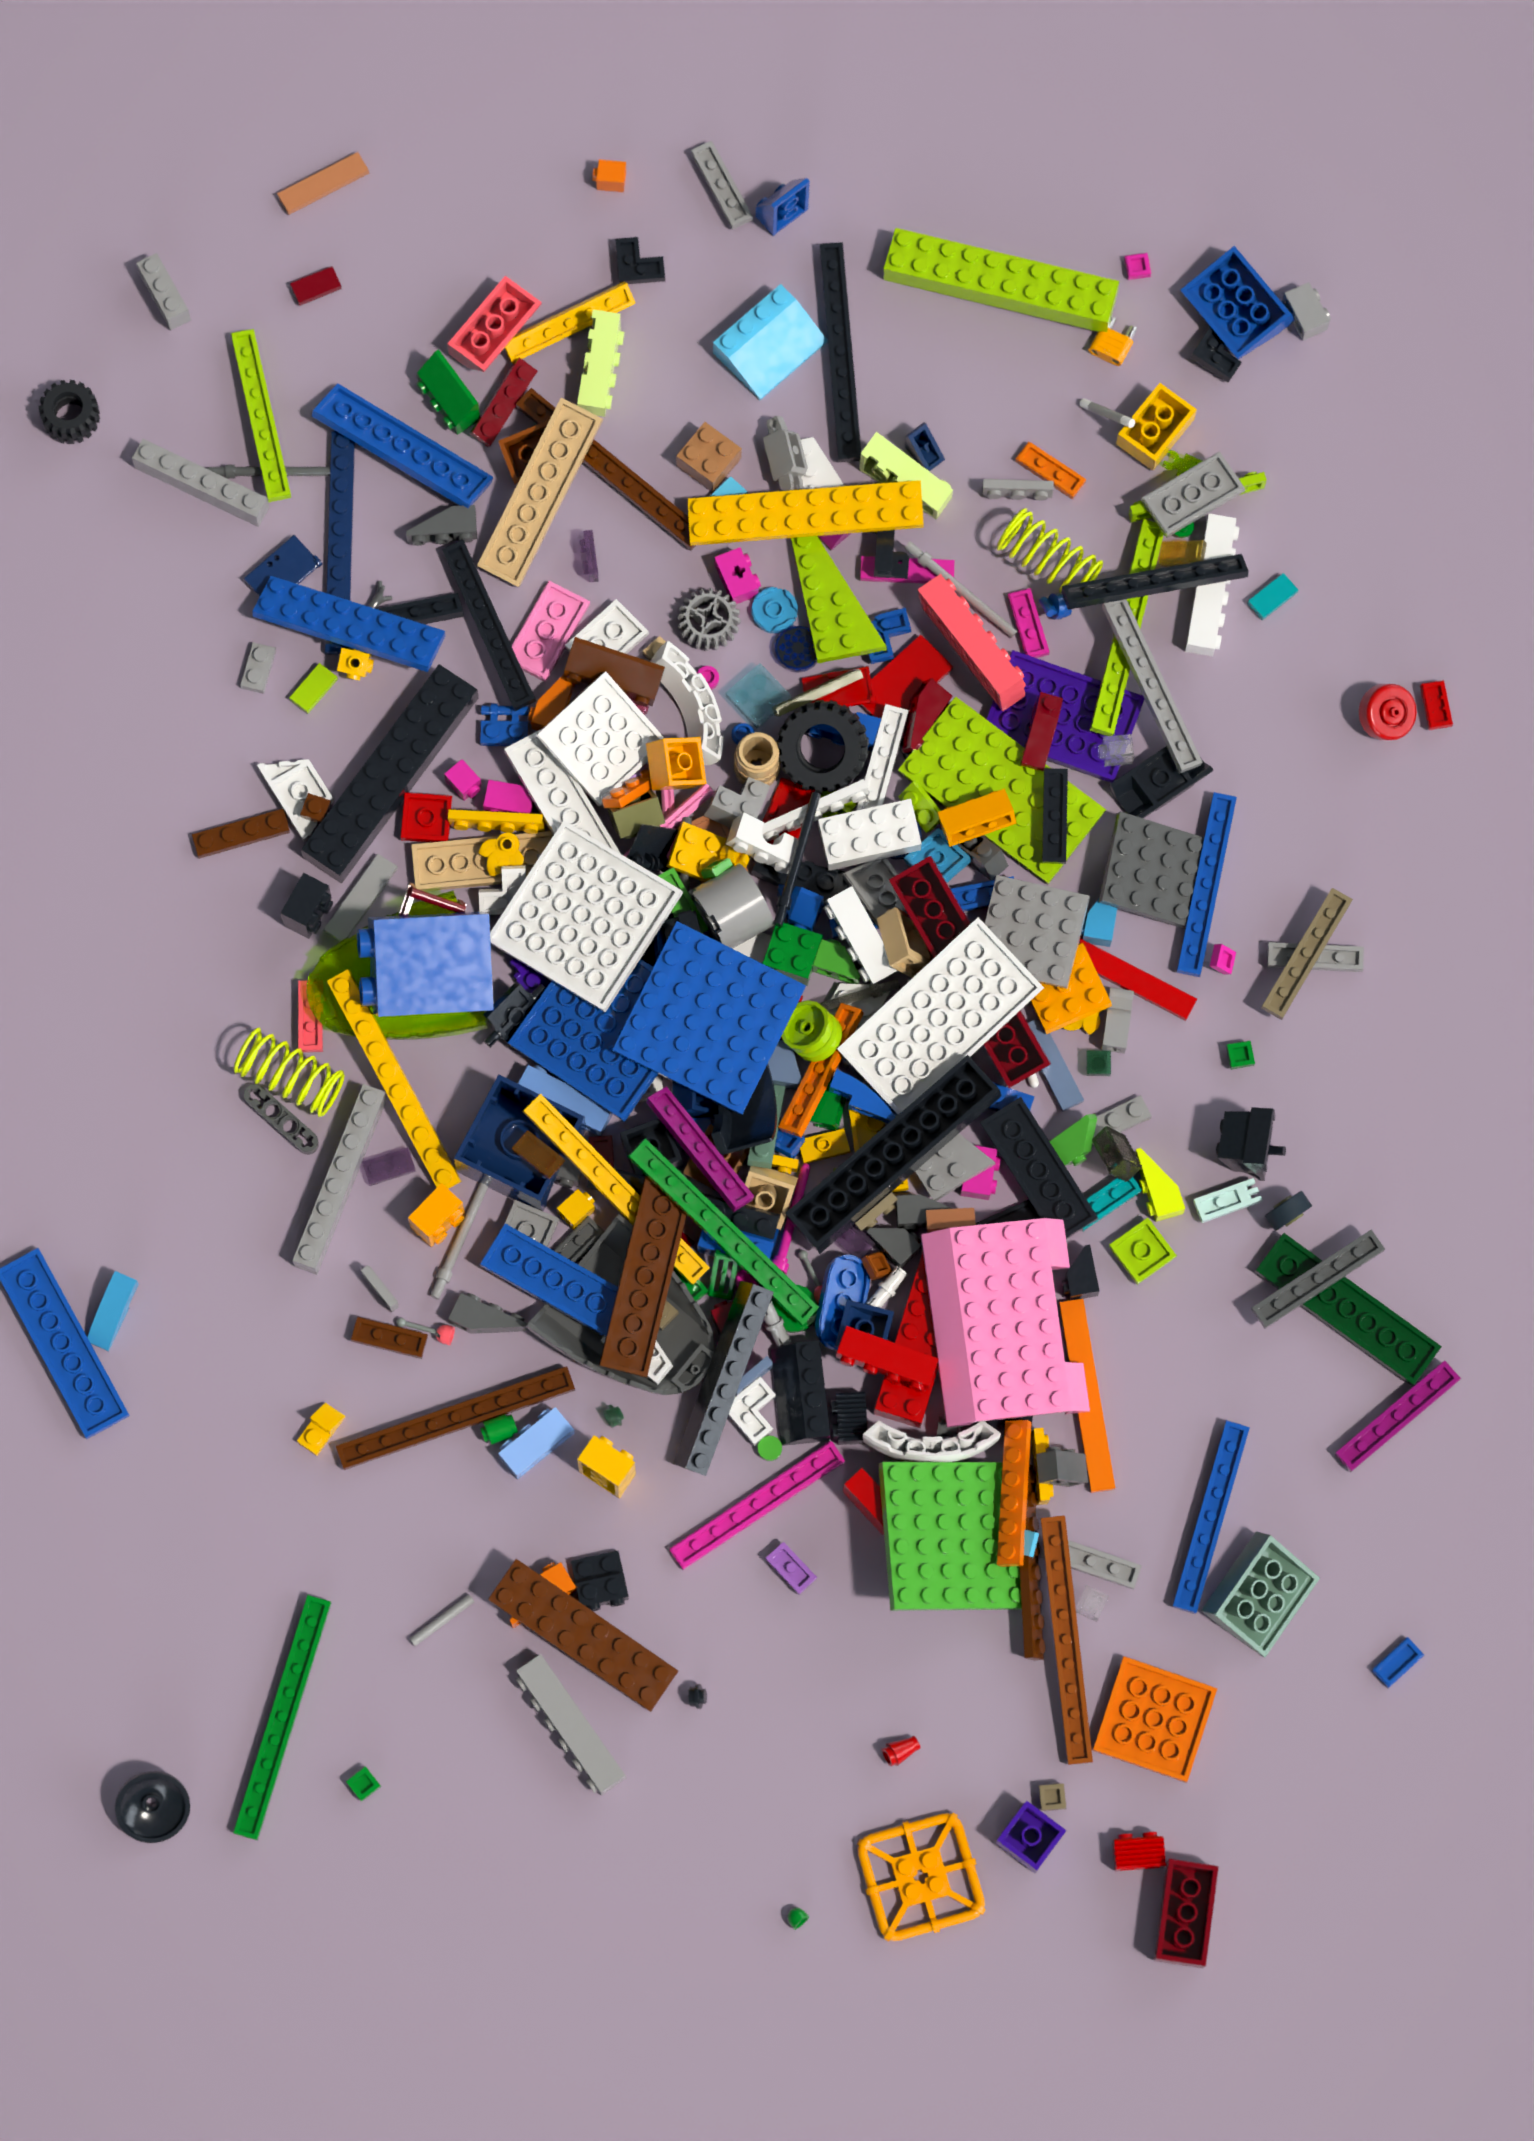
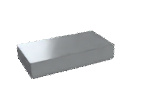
[361,1265,399,1312]

